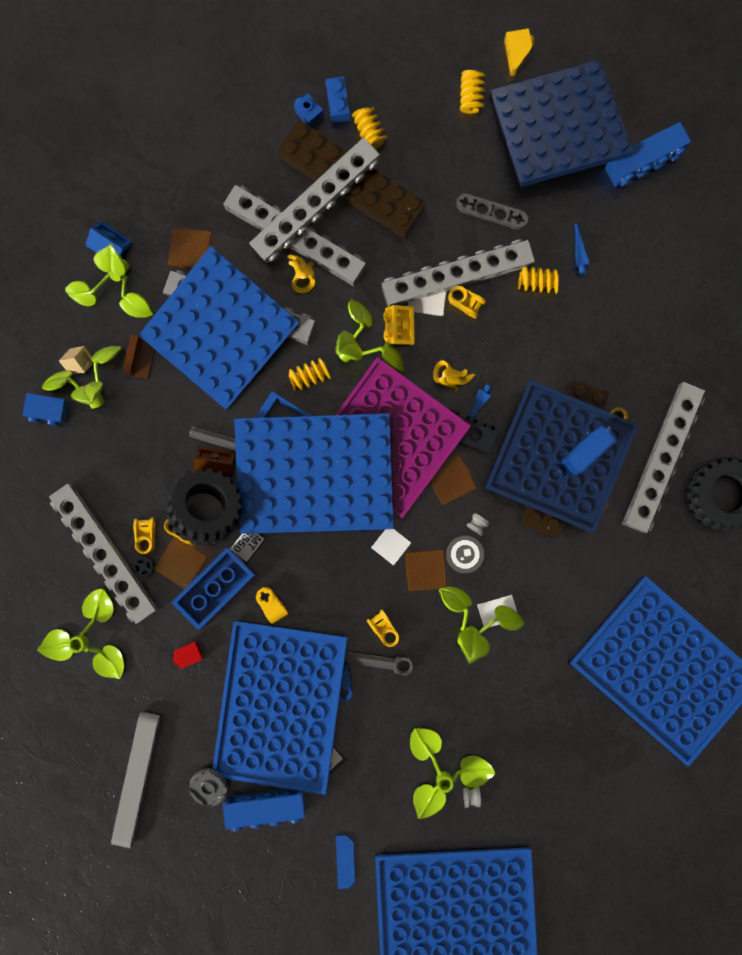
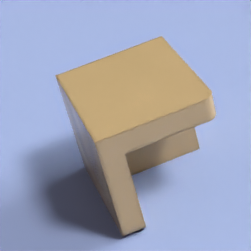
[59,346,94,375]

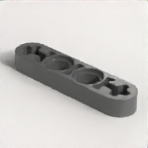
[456,194,528,229]

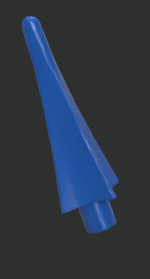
[575,223,590,274]
[469,384,492,418]

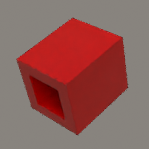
[172,641,205,669]

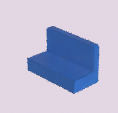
[86,221,132,257]

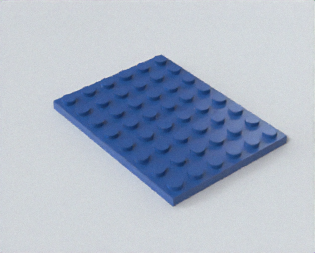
[234,413,393,534]
[570,576,742,767]
[213,621,348,795]
[375,847,537,955]

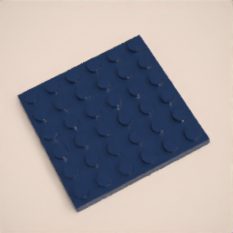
[490,60,634,187]
[485,380,639,533]

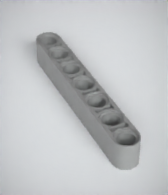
[111,711,161,848]

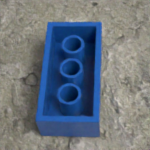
[605,122,691,187]
[171,547,256,630]
[223,789,307,831]

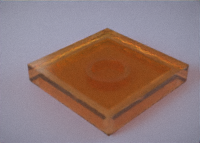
[168,227,211,269]
[430,454,476,505]
[154,537,207,589]
[405,550,447,591]

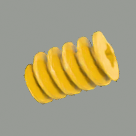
[460,70,485,114]
[352,107,387,149]
[518,266,559,294]
[289,357,331,393]

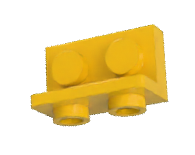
[383,305,414,346]

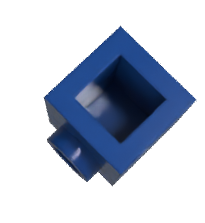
[294,93,324,128]

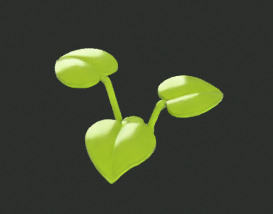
[66,244,154,318]
[336,299,404,373]
[41,346,123,408]
[438,587,524,662]
[37,588,124,679]
[410,728,495,819]

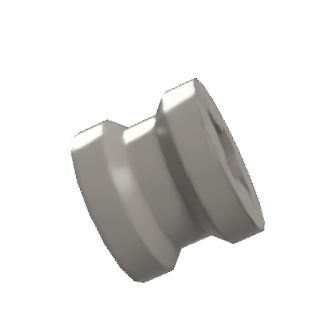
[466,513,490,536]
[463,787,481,808]

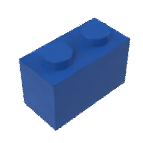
[325,77,350,124]
[22,393,69,426]

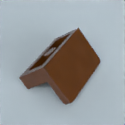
[122,335,155,379]
[193,446,236,479]

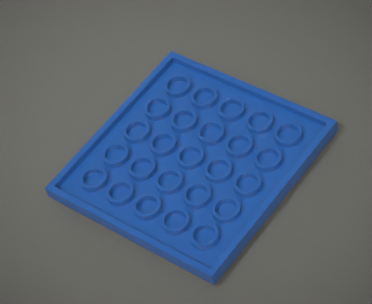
[139,246,300,410]

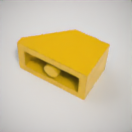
[505,29,534,76]

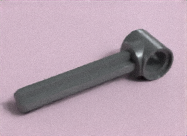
[189,427,236,451]
[345,651,413,675]

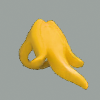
[288,255,315,294]
[433,361,475,393]

